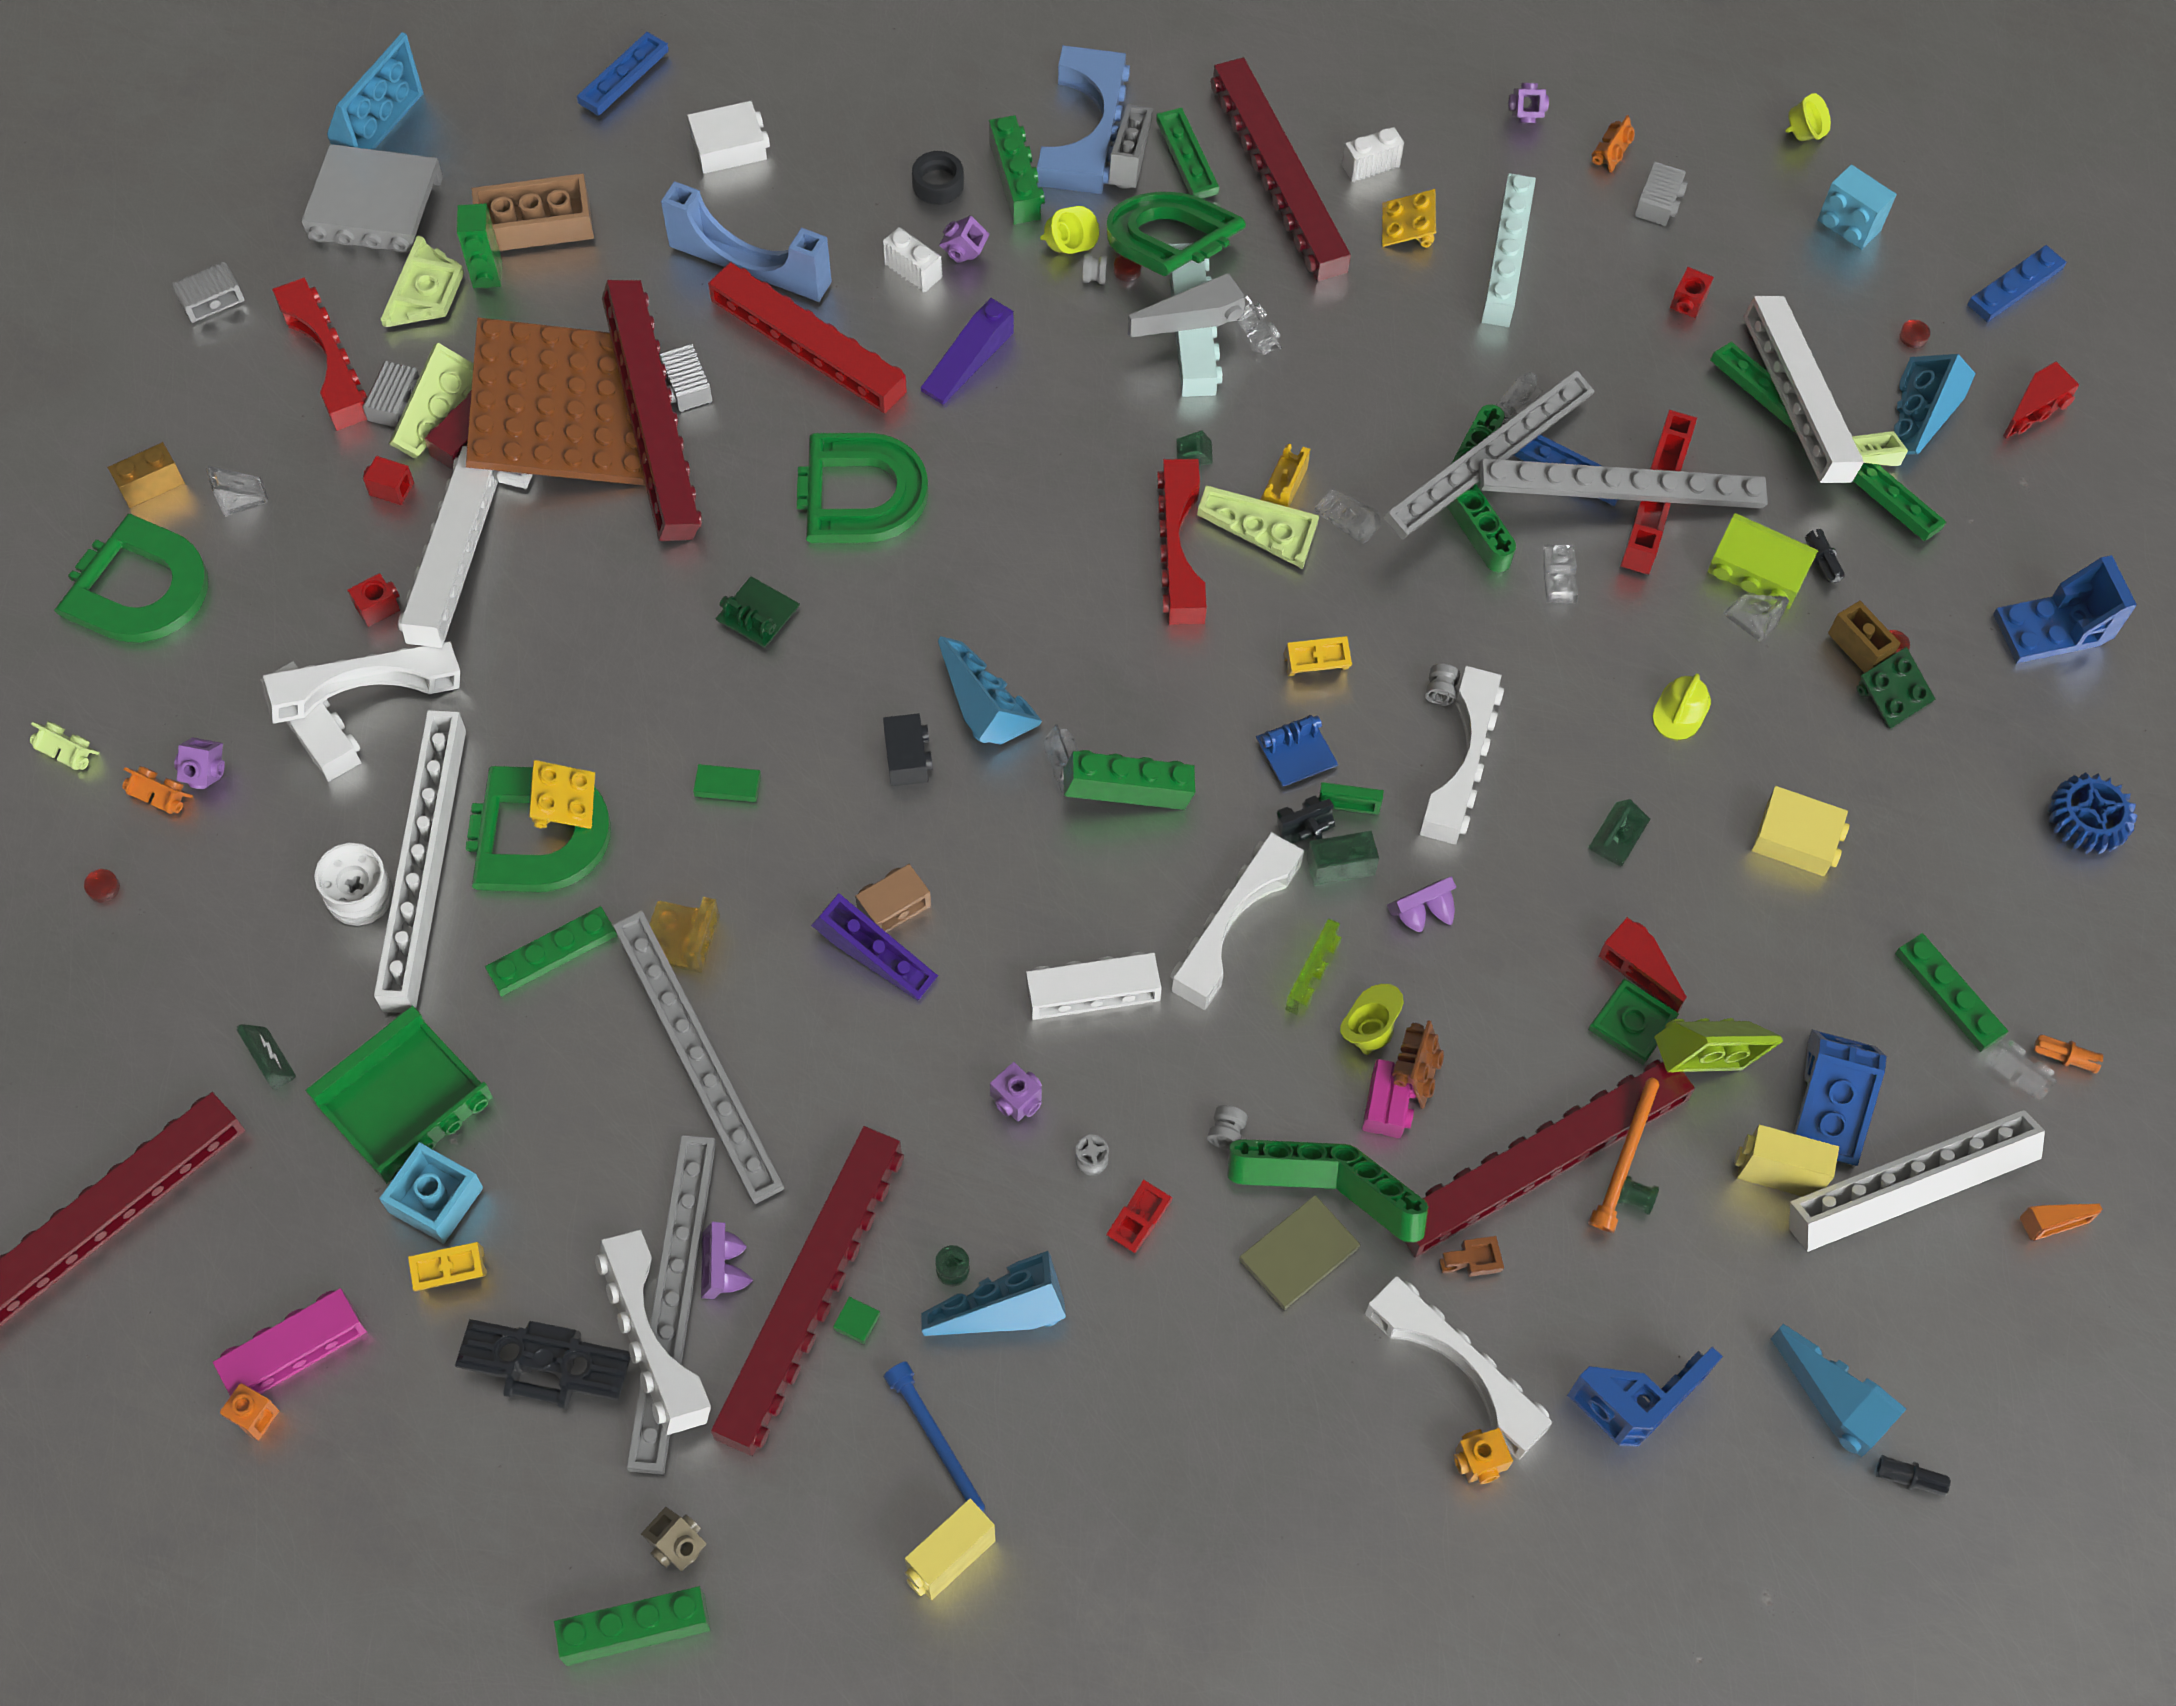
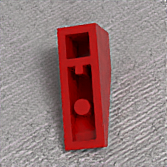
[1598,917,1687,1013]

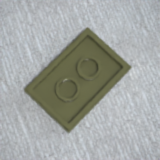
[1239,1195,1361,1310]

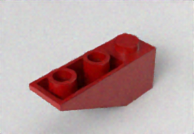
[2003,361,2080,439]

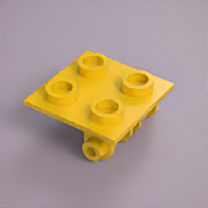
[1382,189,1436,247]
[529,760,595,829]

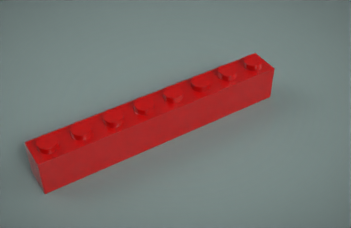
[708,262,907,414]

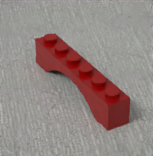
[272,277,367,431]
[1621,410,1697,575]
[1157,459,1207,625]

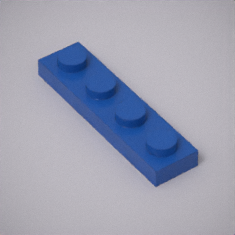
[577,32,669,116]
[1967,245,2067,322]
[1513,435,1619,506]

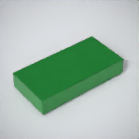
[693,764,761,802]
[1318,782,1384,815]

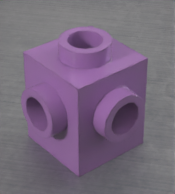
[1508,83,1549,123]
[939,215,989,263]
[174,737,225,789]
[990,1062,1042,1122]

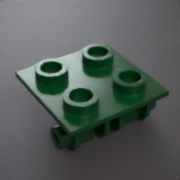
[715,576,800,648]
[1856,647,1936,729]

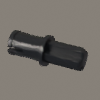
[1805,529,1845,584]
[1876,1455,1951,1496]

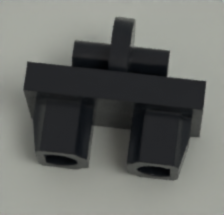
[1276,795,1335,845]

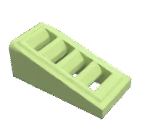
[1852,431,1908,466]

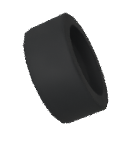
[912,151,964,204]

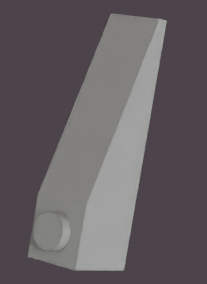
[1109,104,1154,188]
[1128,273,1246,337]

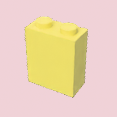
[1752,786,1850,876]
[1734,1124,1839,1197]
[905,1498,996,1601]

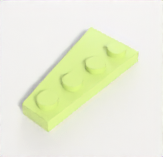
[389,343,474,459]
[1197,485,1319,569]

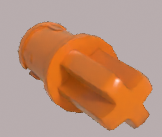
[2034,1035,2104,1074]

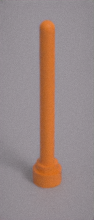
[1588,1078,1659,1233]

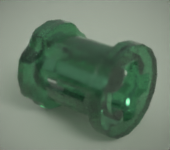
[1617,1175,1659,1215]

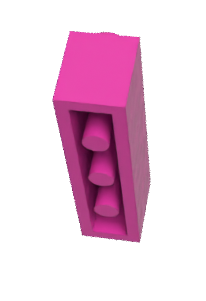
[213,1288,367,1396]

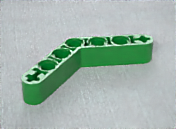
[1447,404,1516,572]
[1227,1139,1428,1242]

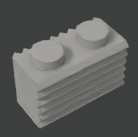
[1635,162,1688,226]
[172,262,245,323]
[659,344,712,412]
[363,361,419,427]

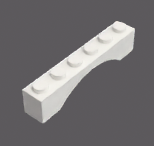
[263,642,460,724]
[1420,666,1504,845]
[1170,832,1304,1010]
[595,1230,711,1435]
[1365,1276,1553,1460]

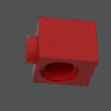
[1670,267,1714,318]
[347,573,400,627]

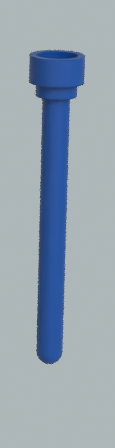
[883,1361,985,1512]

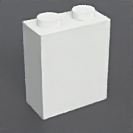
[687,101,770,174]

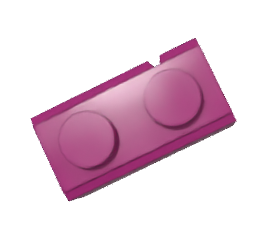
[1362,1059,1416,1138]

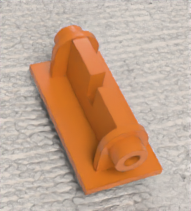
[1592,115,1635,173]
[122,766,193,814]

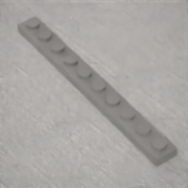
[1383,370,1595,540]
[1479,459,1768,509]
[613,911,784,1204]
[627,1135,716,1475]

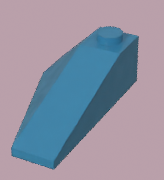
[1770,1324,1906,1458]

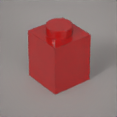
[363,456,414,505]

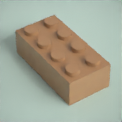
[471,173,594,251]

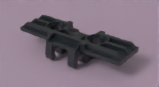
[455,1319,631,1409]

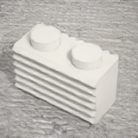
[1341,127,1404,182]
[883,227,943,292]

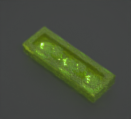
[1285,918,1342,1015]

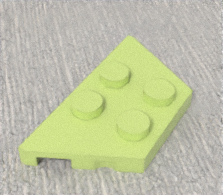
[381,236,464,327]

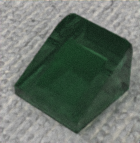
[1176,430,1213,465]

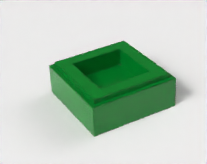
[833,1297,880,1345]

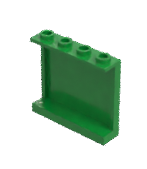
[305,1005,493,1184]

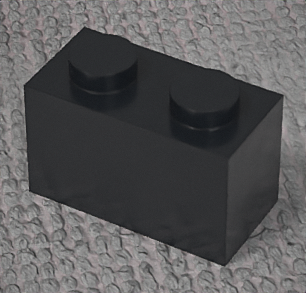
[883,713,933,786]

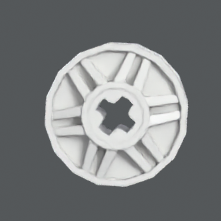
[314,843,393,926]

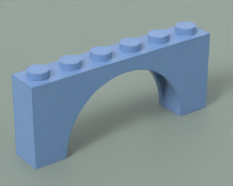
[1037,45,1130,194]
[661,181,832,302]

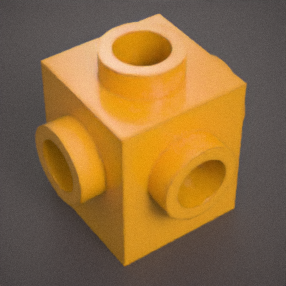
[1453,1428,1513,1484]

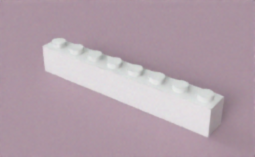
[1743,296,1864,483]
[398,446,498,648]
[1789,1110,2045,1252]

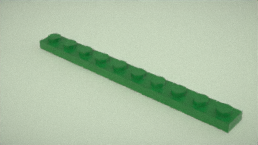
[1710,341,1946,541]

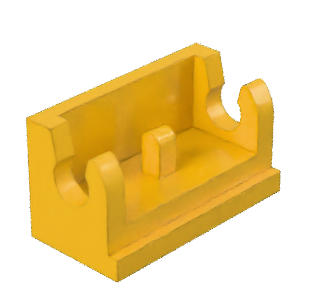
[1260,444,1310,507]
[1283,636,1352,676]
[408,1242,487,1291]

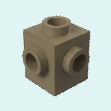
[641,1506,707,1572]

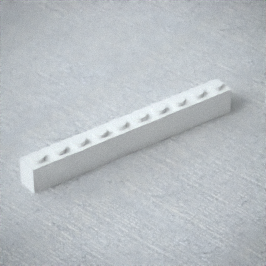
[374,710,466,1013]

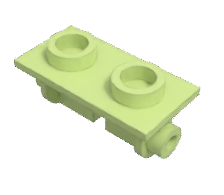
[30,721,100,770]

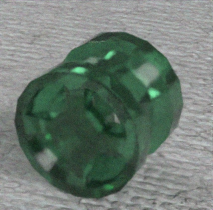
[935,1245,970,1286]

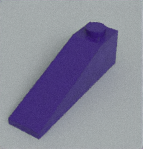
[921,298,1014,405]
[811,893,938,1001]

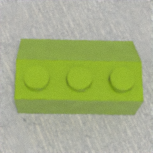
[1707,513,1818,609]
[1654,1018,1783,1072]

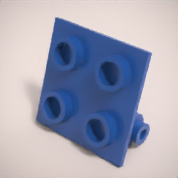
[1256,715,1338,787]

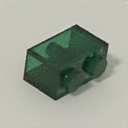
[1306,830,1379,886]

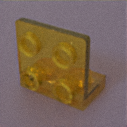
[649,897,720,973]

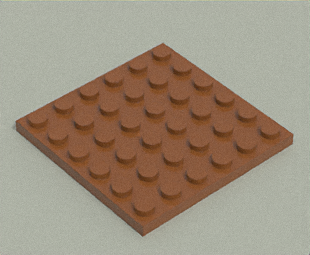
[466,317,646,486]

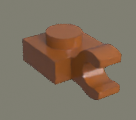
[1439,1236,1504,1277]

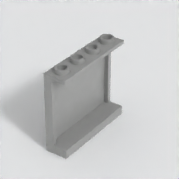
[302,144,443,252]

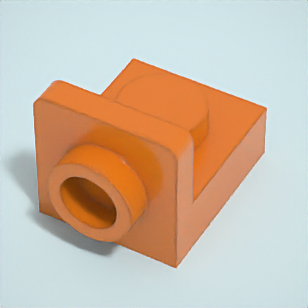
[220,1384,280,1441]

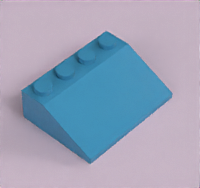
[327,32,424,150]

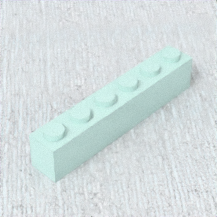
[1481,173,1536,327]
[1169,243,1222,397]

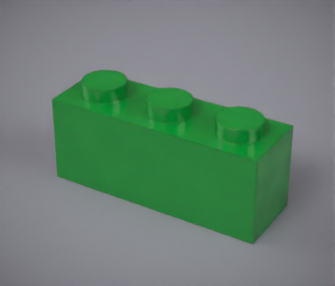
[457,204,502,288]

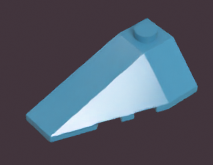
[1894,354,1976,455]
[938,636,1042,744]
[921,1251,1066,1336]

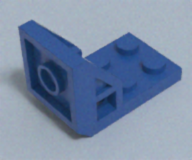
[1993,555,2137,664]
[1793,1029,1887,1166]
[1567,1347,1723,1446]

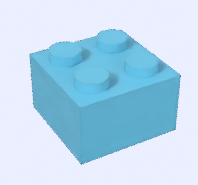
[1817,164,1897,250]
[379,1142,483,1244]

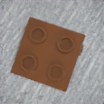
[1392,1020,1444,1109]

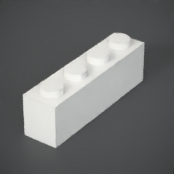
[260,661,361,782]
[1026,952,1161,1020]

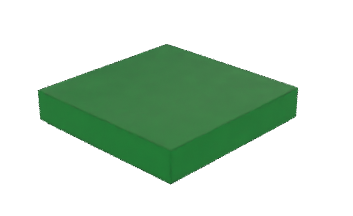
[1588,978,1679,1066]

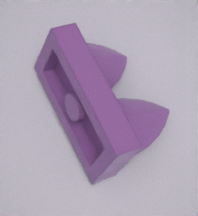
[1387,876,1457,932]
[701,1222,753,1299]

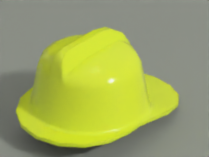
[1785,93,1831,141]
[1040,206,1100,254]
[1652,673,1711,740]
[1340,983,1404,1055]

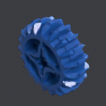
[2047,772,2138,855]

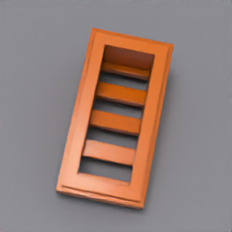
[2020,1204,2103,1241]

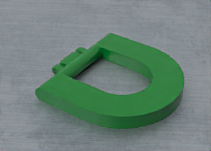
[1107,192,1246,276]
[797,433,928,543]
[54,514,208,643]
[465,766,611,892]

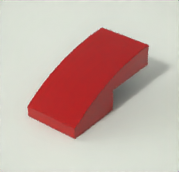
[1106,1179,1173,1253]

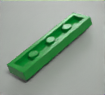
[1156,108,1219,198]
[485,906,617,997]
[1895,933,2009,1052]

